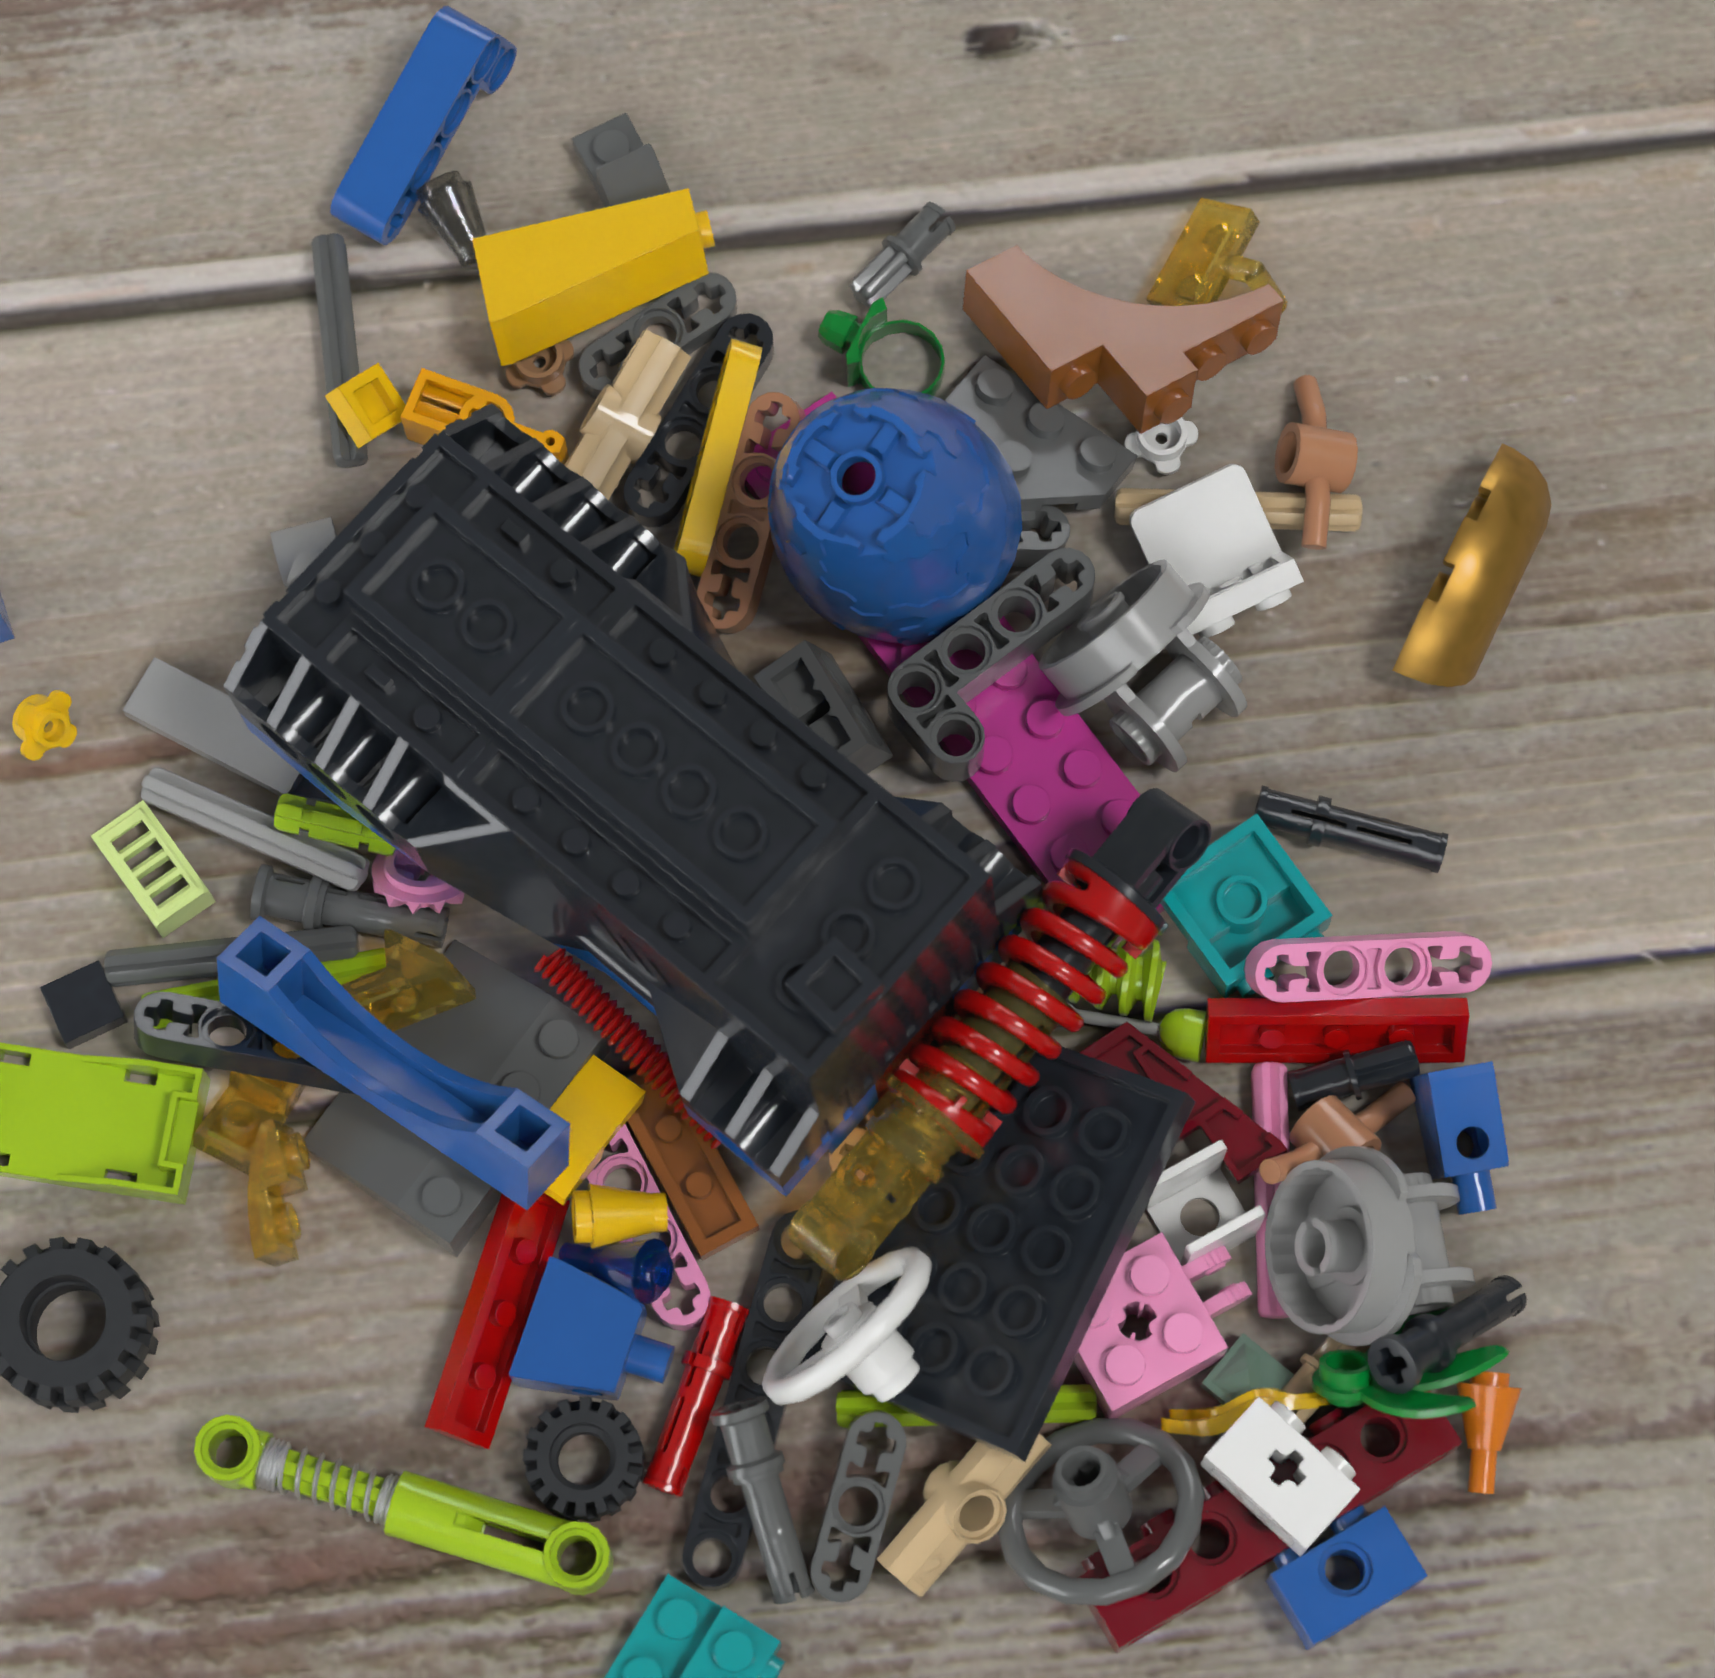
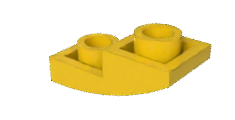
[545,1055,646,1205]

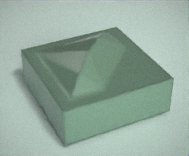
[1200,1333,1294,1404]

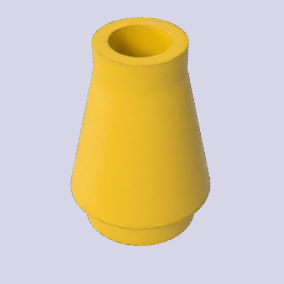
[571,1183,668,1249]

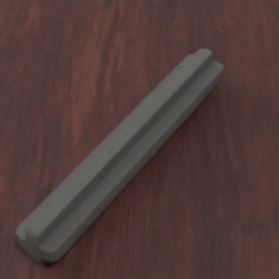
[311,233,368,468]
[104,925,360,987]

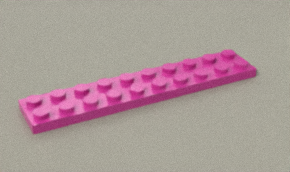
[744,391,1165,947]

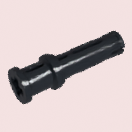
[1368,1275,1527,1394]

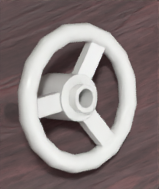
[762,1247,932,1405]

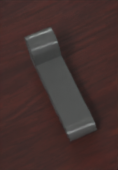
[887,548,1095,782]

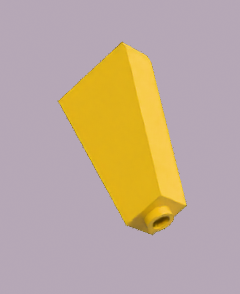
[472,188,715,366]

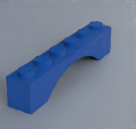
[217,916,570,1210]

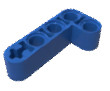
[330,6,517,245]

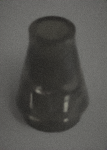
[416,171,487,267]

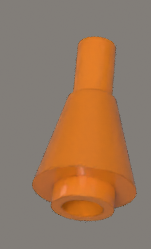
[1456,1371,1522,1494]

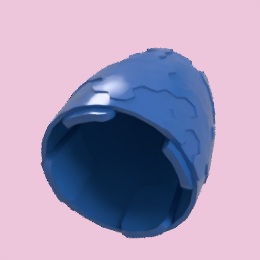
[768,388,1022,646]

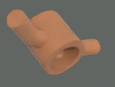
[1274,375,1358,550]
[1259,1081,1416,1185]

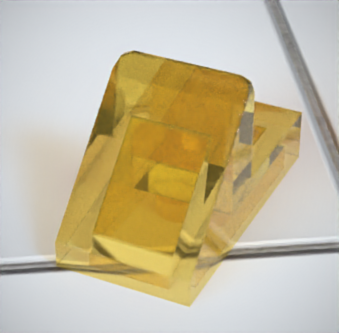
[341,928,476,1032]

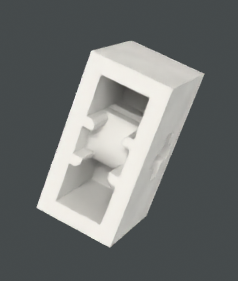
[1200,1397,1360,1557]

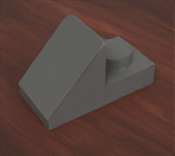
[572,113,671,207]

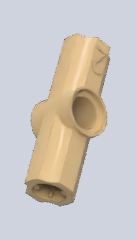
[565,329,691,501]
[877,1434,1052,1597]

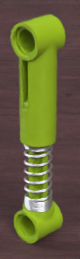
[194,1415,614,1595]

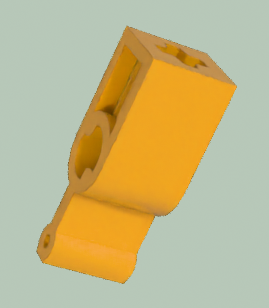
[401,368,569,465]

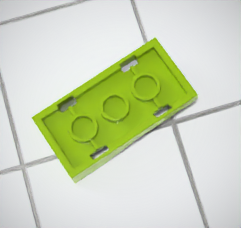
[0,1042,211,1205]

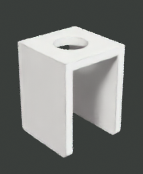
[1145,1140,1266,1266]

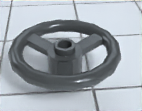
[998,1418,1205,1606]

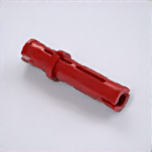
[642,1296,749,1498]

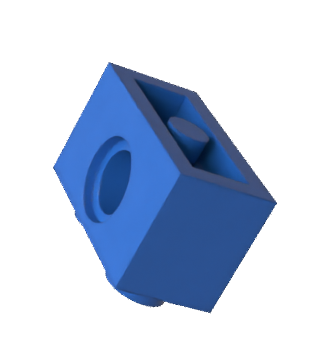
[1266,1505,1428,1651]

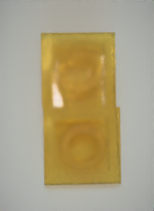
[193,1042,306,1175]
[248,1119,310,1267]

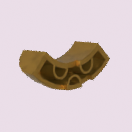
[1393,443,1552,687]

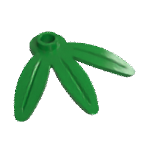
[1312,1306,1509,1419]

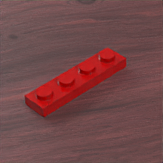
[1204,998,1470,1063]
[424,1192,570,1450]

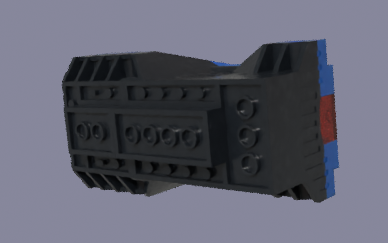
[223,403,1044,1197]

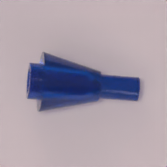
[558,1238,674,1304]

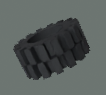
[523,1397,645,1523]

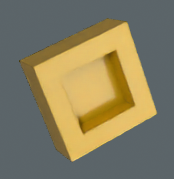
[325,362,406,449]

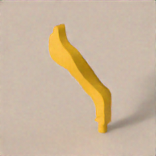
[1160,1387,1330,1436]

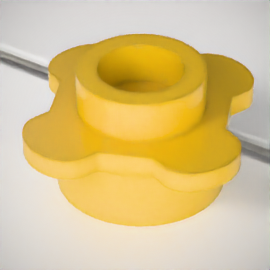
[12,690,77,761]

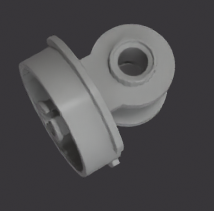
[1039,560,1247,772]
[1265,1146,1476,1346]

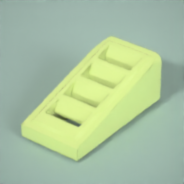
[91,800,216,938]

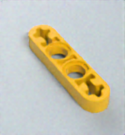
[673,339,762,577]

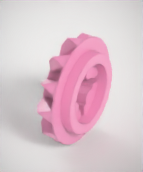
[371,849,465,914]

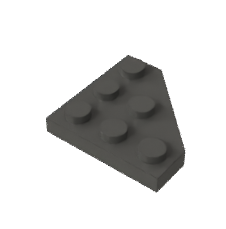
[945,355,1138,512]

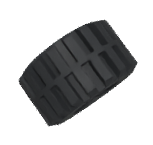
[0,1237,160,1413]

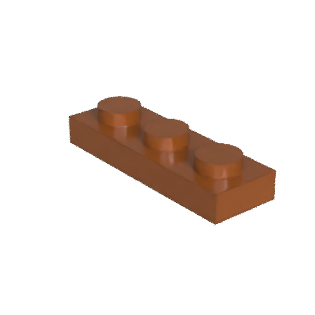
[627,1063,760,1261]

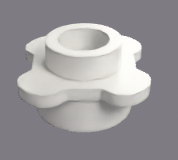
[1125,417,1198,475]

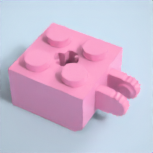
[1073,1232,1252,1418]

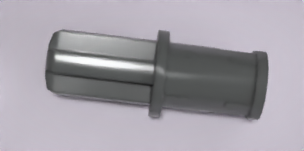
[849,202,956,309]

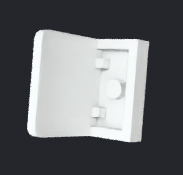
[1129,464,1304,638]

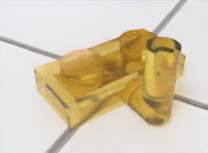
[1146,198,1288,313]

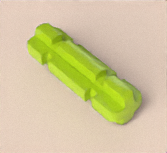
[274,793,396,856]

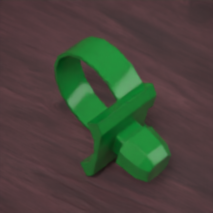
[818,297,945,396]

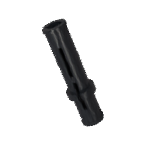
[1254,785,1449,873]

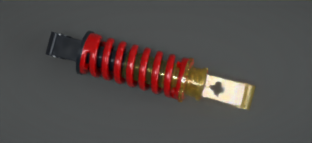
[789,788,1212,1281]

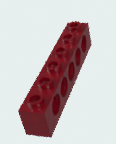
[1077,1390,1462,1654]

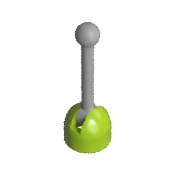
[1052,1001,1206,1062]

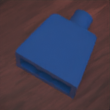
[1410,1061,1509,1215]
[509,1256,675,1401]

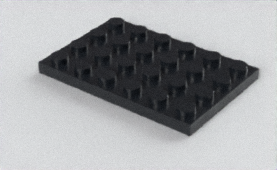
[800,1021,1196,1462]

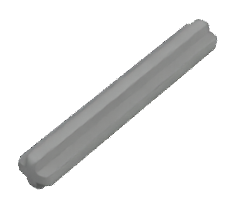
[141,767,370,891]

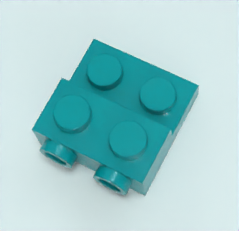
[1160,813,1333,998]
[604,1574,786,1678]

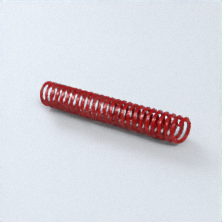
[534,948,721,1149]

